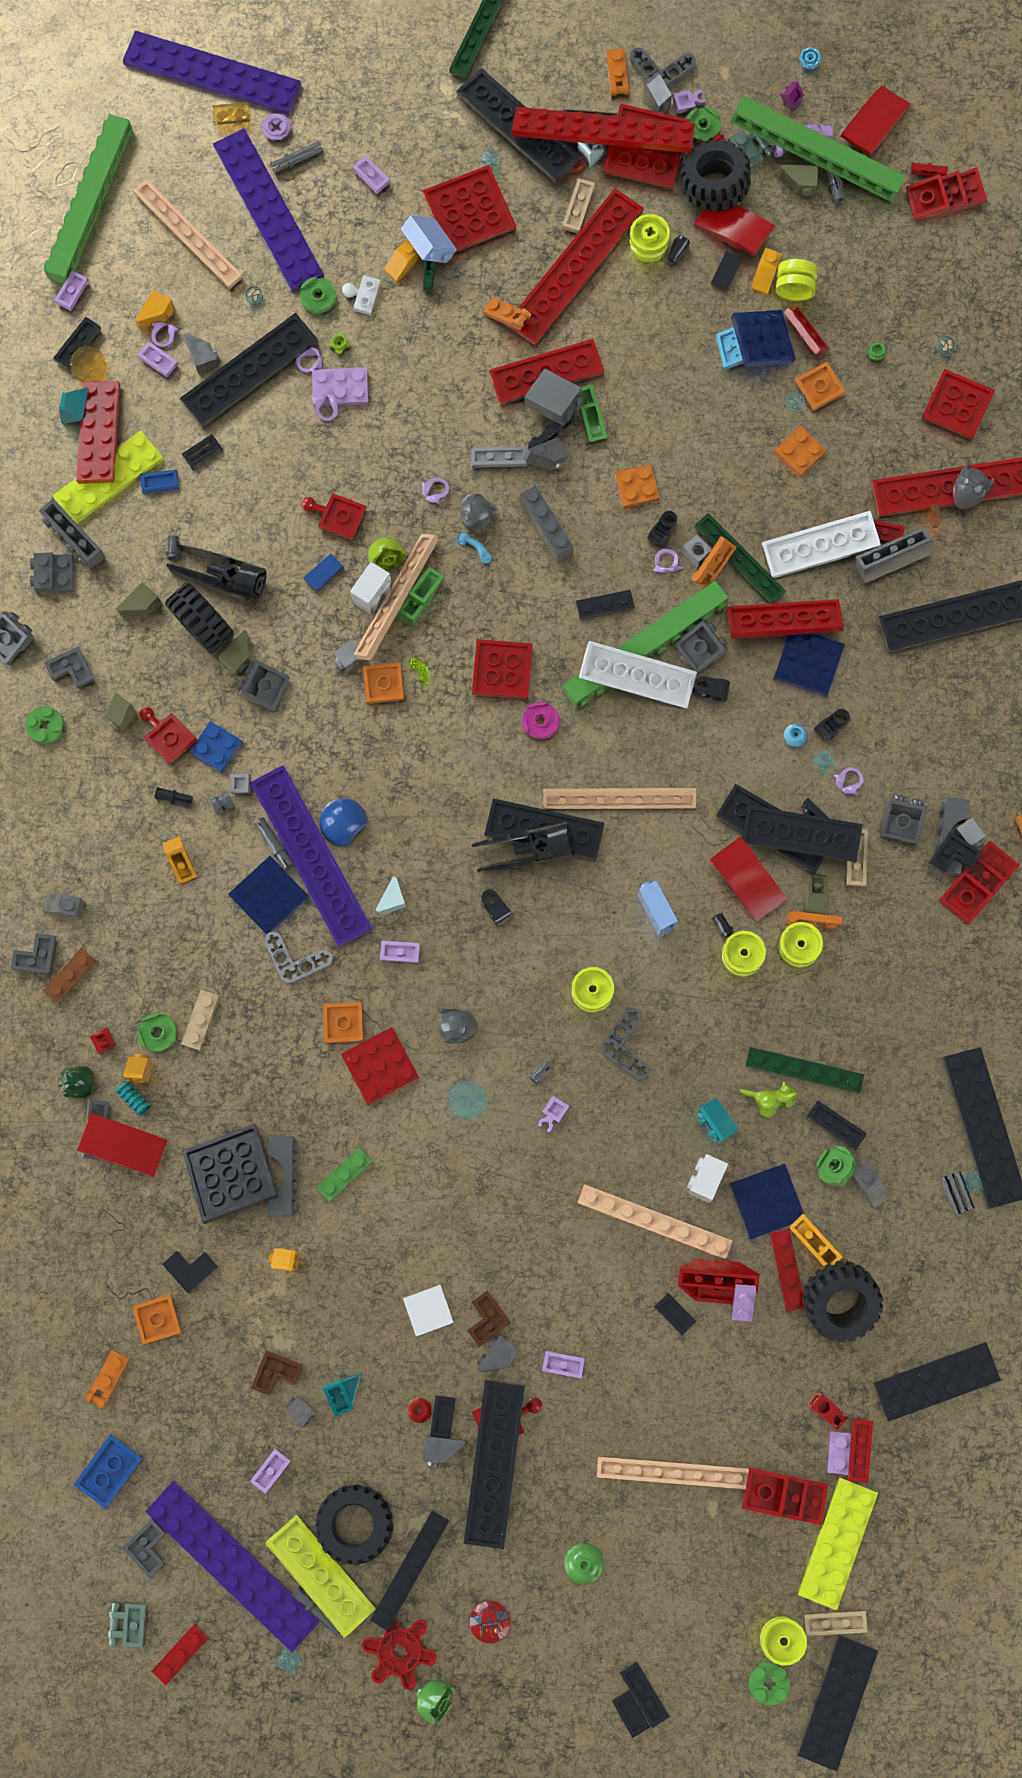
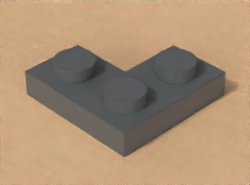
[44,647,95,688]
[11,933,56,974]
[122,1519,166,1578]

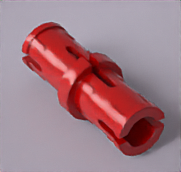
[910,162,948,178]

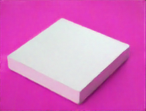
[403,1285,454,1337]

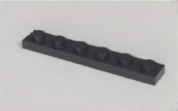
[370,1511,449,1631]

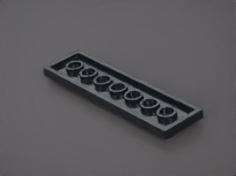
[456,68,582,183]
[180,313,318,428]
[878,580,1022,653]
[942,1047,1022,1209]
[464,1380,525,1549]

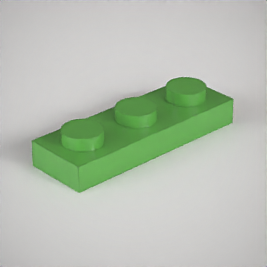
[316,1147,372,1202]

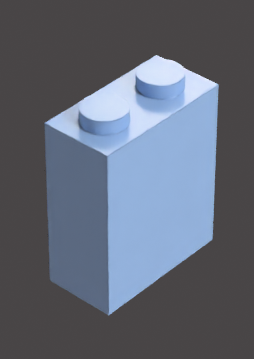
[401,215,457,263]
[638,881,678,937]

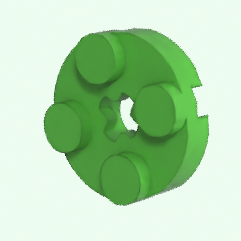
[686,107,721,143]
[300,277,336,315]
[25,706,64,744]
[137,1013,177,1052]
[817,1146,857,1187]
[749,1662,790,1706]

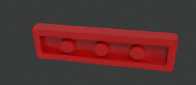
[770,1229,804,1312]

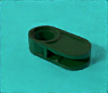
[423,260,435,291]

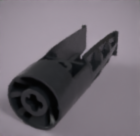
[166,541,267,601]
[472,822,575,873]

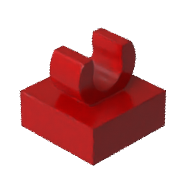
[90,1027,116,1054]

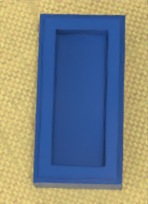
[140,470,179,494]
[303,553,344,592]

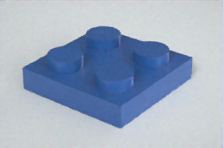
[189,721,242,773]

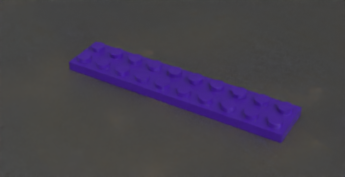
[123,30,301,115]
[213,128,324,292]
[250,765,372,947]
[145,1481,320,1653]

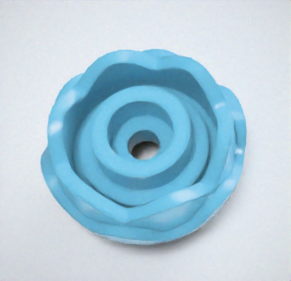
[799,47,822,69]
[784,724,808,747]

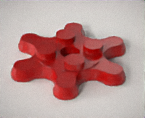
[362,1617,437,1690]

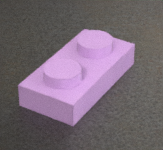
[353,156,390,194]
[54,271,89,311]
[138,341,178,377]
[380,941,420,964]
[732,1284,756,1322]
[542,1351,585,1378]
[827,1431,851,1475]
[250,1448,291,1494]

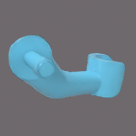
[456,533,492,564]

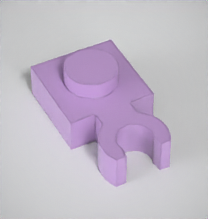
[672,90,706,114]
[538,1096,569,1133]

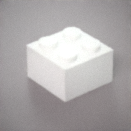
[350,562,392,615]
[687,1154,728,1203]

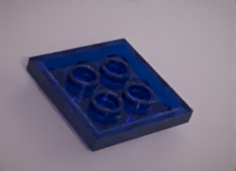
[731,310,796,366]
[773,633,845,697]
[228,856,309,935]
[729,1164,804,1240]

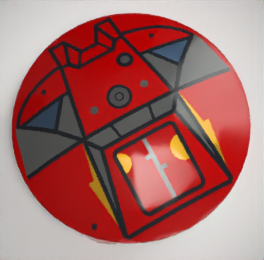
[469,1601,510,1644]

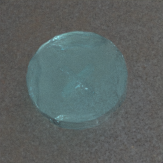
[447,1080,486,1120]

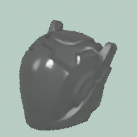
[953,463,995,509]
[460,493,498,529]
[439,1008,478,1044]

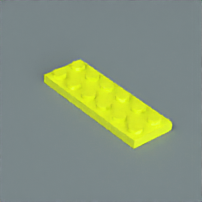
[52,430,164,524]
[798,1477,878,1610]
[265,1515,376,1638]

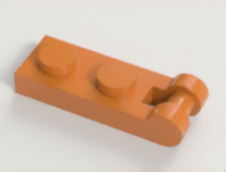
[606,48,629,96]
[483,297,531,330]
[691,536,737,588]
[786,911,842,930]
[84,1350,130,1410]

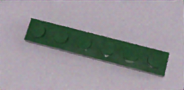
[449,0,504,79]
[695,513,786,604]
[745,1047,865,1094]

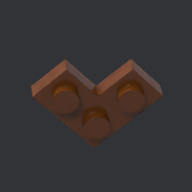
[467,1290,511,1347]
[251,1350,303,1396]

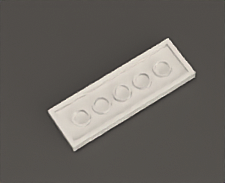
[762,511,881,578]
[579,641,697,709]

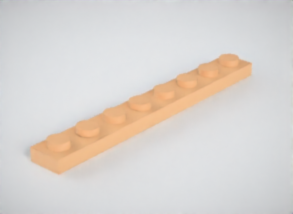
[133,179,243,289]
[353,534,439,660]
[543,788,696,809]
[578,1184,732,1260]
[597,1456,749,1489]

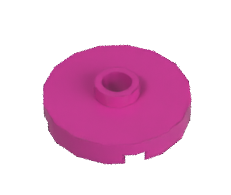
[522,702,559,739]

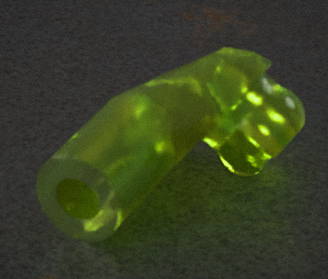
[408,657,428,683]

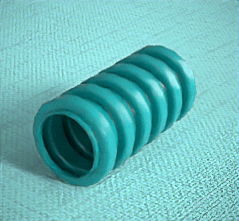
[116,1081,151,1116]

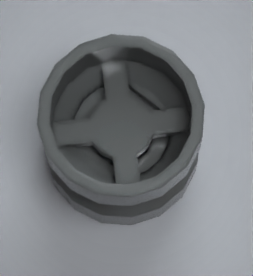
[209,790,235,815]

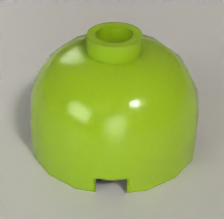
[368,537,406,572]

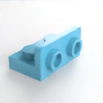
[716,326,751,370]

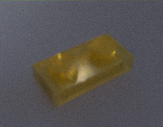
[212,102,250,125]

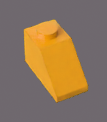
[384,239,422,283]
[751,248,783,295]
[135,290,175,329]
[162,836,197,884]
[123,1054,151,1083]
[269,1248,300,1273]

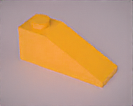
[789,1214,848,1268]

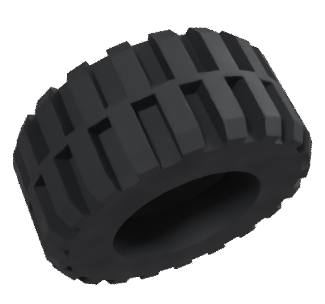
[681,140,751,212]
[165,582,234,654]
[802,1261,883,1342]
[315,1484,394,1565]

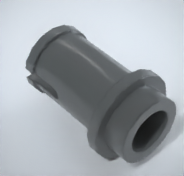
[166,535,180,561]
[529,1060,553,1085]

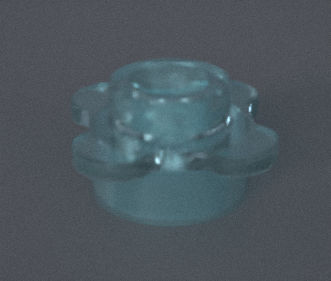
[480,150,498,166]
[813,750,835,772]
[963,1170,983,1193]
[276,1649,300,1674]

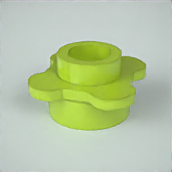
[328,333,350,354]

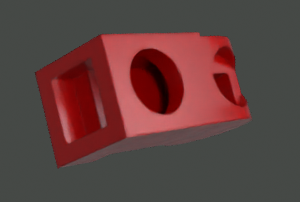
[807,1392,848,1430]

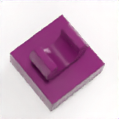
[780,81,804,109]

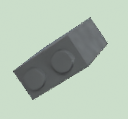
[524,369,583,425]

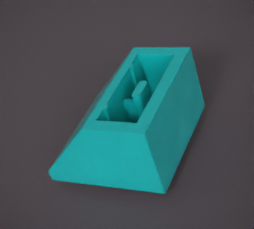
[696,1098,739,1145]

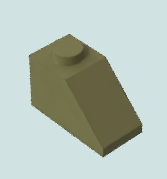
[780,165,818,196]
[116,582,161,617]
[219,630,250,676]
[105,693,137,731]
[805,874,828,915]

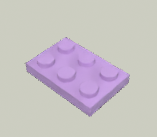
[312,367,368,407]

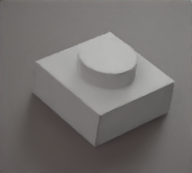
[230,773,251,794]

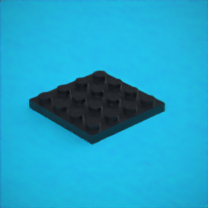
[182,1124,278,1224]

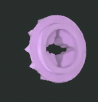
[262,114,291,141]

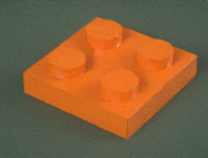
[795,362,846,411]
[774,425,827,477]
[615,464,660,509]
[363,662,404,704]
[323,1002,364,1044]
[132,1294,182,1345]

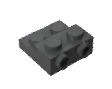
[30,552,74,593]
[0,612,34,665]
[674,621,729,674]
[237,660,290,711]
[880,794,927,844]

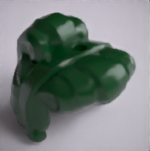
[58,1065,94,1098]

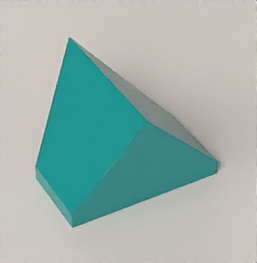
[59,387,89,424]
[322,1372,362,1416]

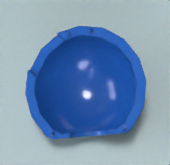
[319,798,368,846]

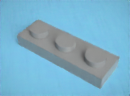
[471,446,527,468]

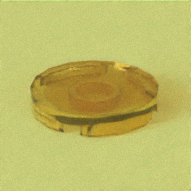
[70,346,107,382]

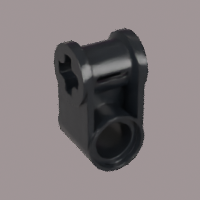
[647,511,677,549]
[692,676,730,702]
[814,709,850,743]
[481,889,514,927]

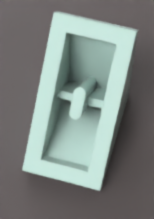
[578,142,609,168]
[376,876,406,915]

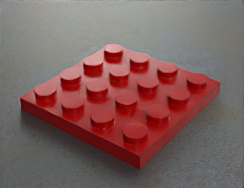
[603,103,690,190]
[422,165,516,253]

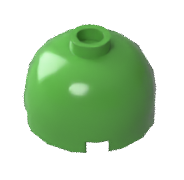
[564,1543,604,1585]
[416,1681,455,1725]

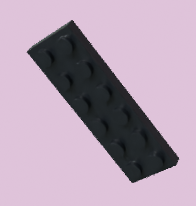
[716,784,825,875]
[484,798,604,861]
[742,805,863,863]
[873,1342,1001,1422]
[797,1635,878,1772]

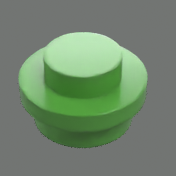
[868,342,886,361]

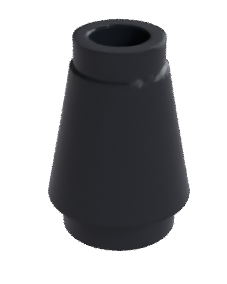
[667,235,691,264]

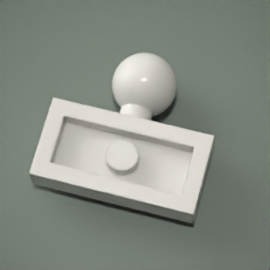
[342,275,380,316]

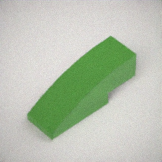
[578,384,607,443]
[397,567,445,627]

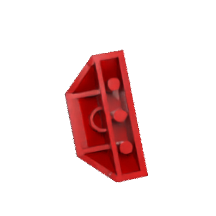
[678,1258,760,1304]

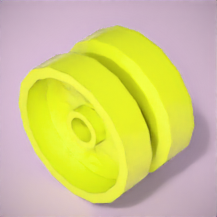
[629,214,670,262]
[776,259,818,301]
[778,922,823,968]
[722,931,766,977]
[572,967,614,1013]
[760,1616,807,1666]

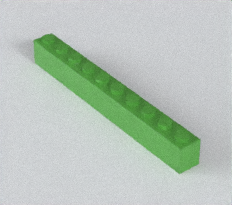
[730,96,905,202]
[44,114,132,284]
[562,581,728,708]

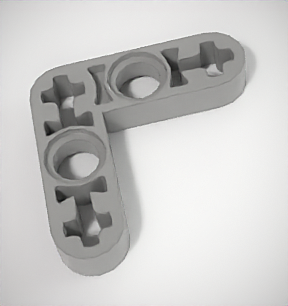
[264,932,333,984]

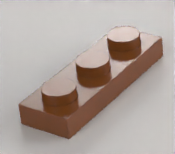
[43,948,96,1004]

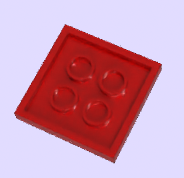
[922,369,995,440]
[472,639,533,699]
[341,1027,420,1106]

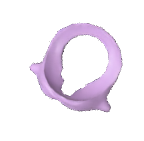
[152,322,179,348]
[296,346,322,373]
[313,394,341,421]
[421,478,450,504]
[653,549,682,573]
[834,767,864,795]

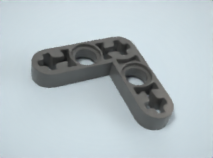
[630,48,696,88]
[601,1008,650,1081]

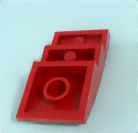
[840,85,911,155]
[905,167,988,220]
[693,205,775,256]
[710,836,787,922]
[939,841,1020,924]
[76,1114,167,1177]
[742,1468,829,1525]

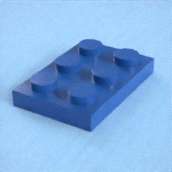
[73,1434,143,1509]

